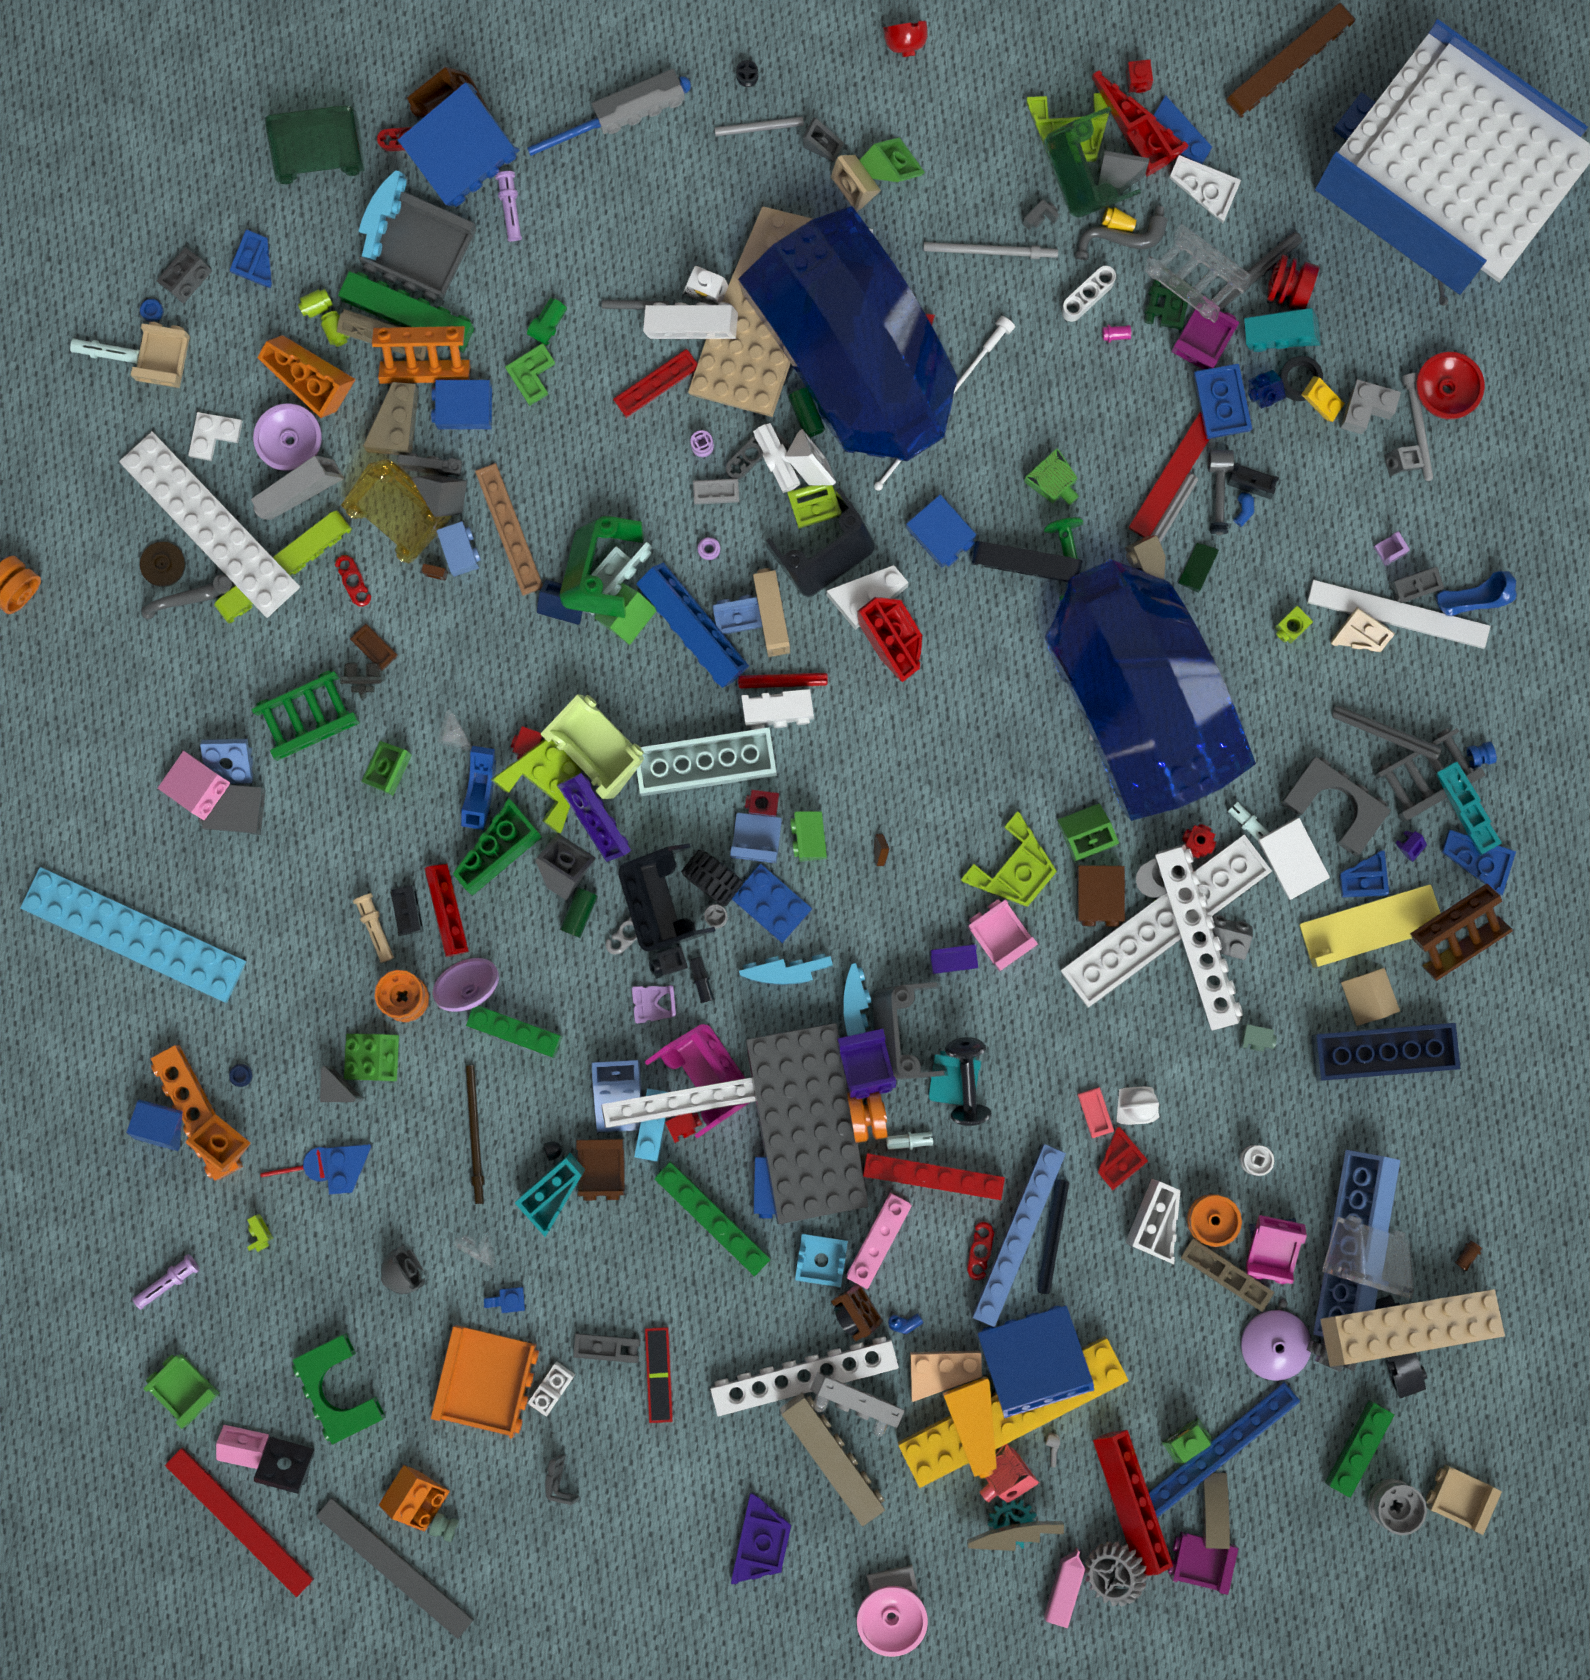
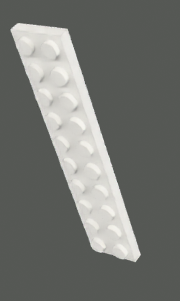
[119,432,300,618]
[1061,835,1272,1008]

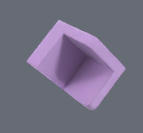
[1374,531,1410,566]

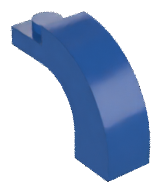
[461,746,496,830]

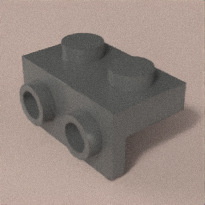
[1201,915,1253,960]

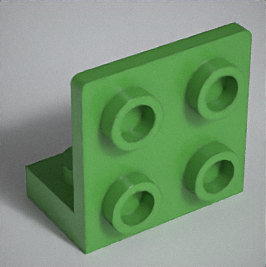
[344,1034,399,1081]

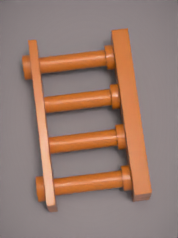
[372,326,470,384]

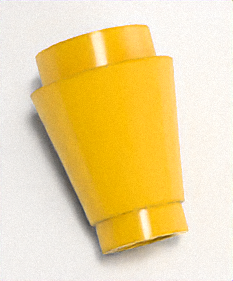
[1101,207,1137,232]

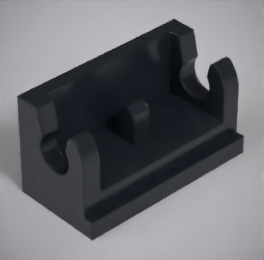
[1227,463,1279,499]
[390,885,424,936]

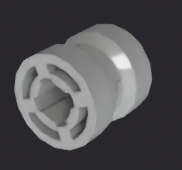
[704,904,728,929]

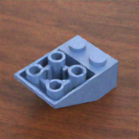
[592,1060,642,1132]

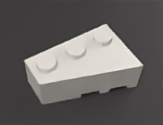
[827,565,908,630]
[741,689,814,730]
[1125,1179,1180,1264]

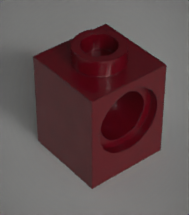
[745,790,779,817]

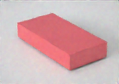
[1077,1087,1114,1138]

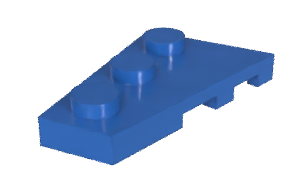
[1154,95,1212,164]

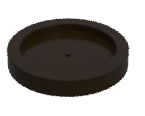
[140,542,186,587]

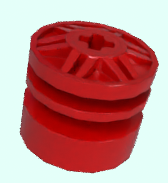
[1267,254,1320,310]

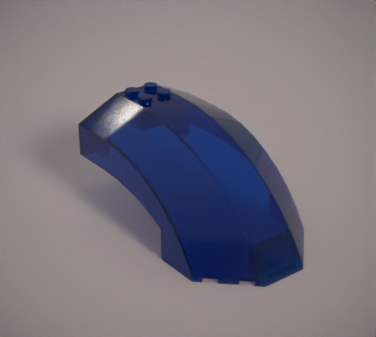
[738,206,958,462]
[1044,559,1256,821]

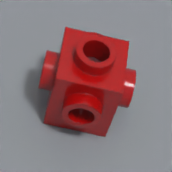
[1181,824,1217,859]

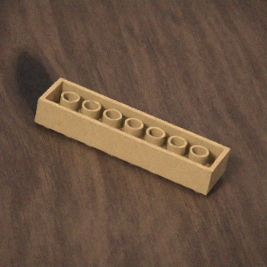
[1320,1289,1505,1367]

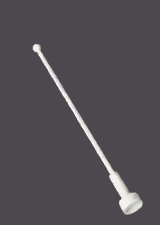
[874,316,1015,491]

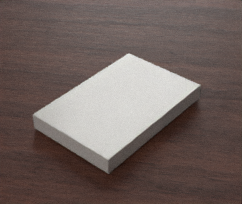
[1257,817,1330,900]

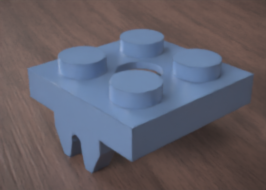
[200,739,253,784]

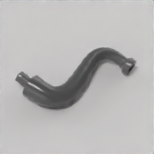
[1075,206,1168,260]
[141,575,232,619]

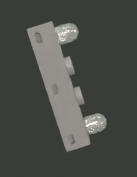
[810,1372,905,1437]

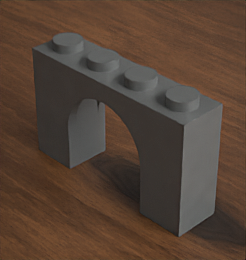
[1281,757,1391,857]

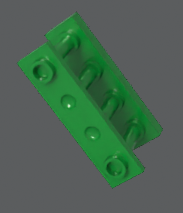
[251,671,360,761]

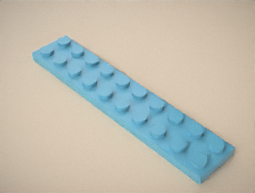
[20,867,246,1003]

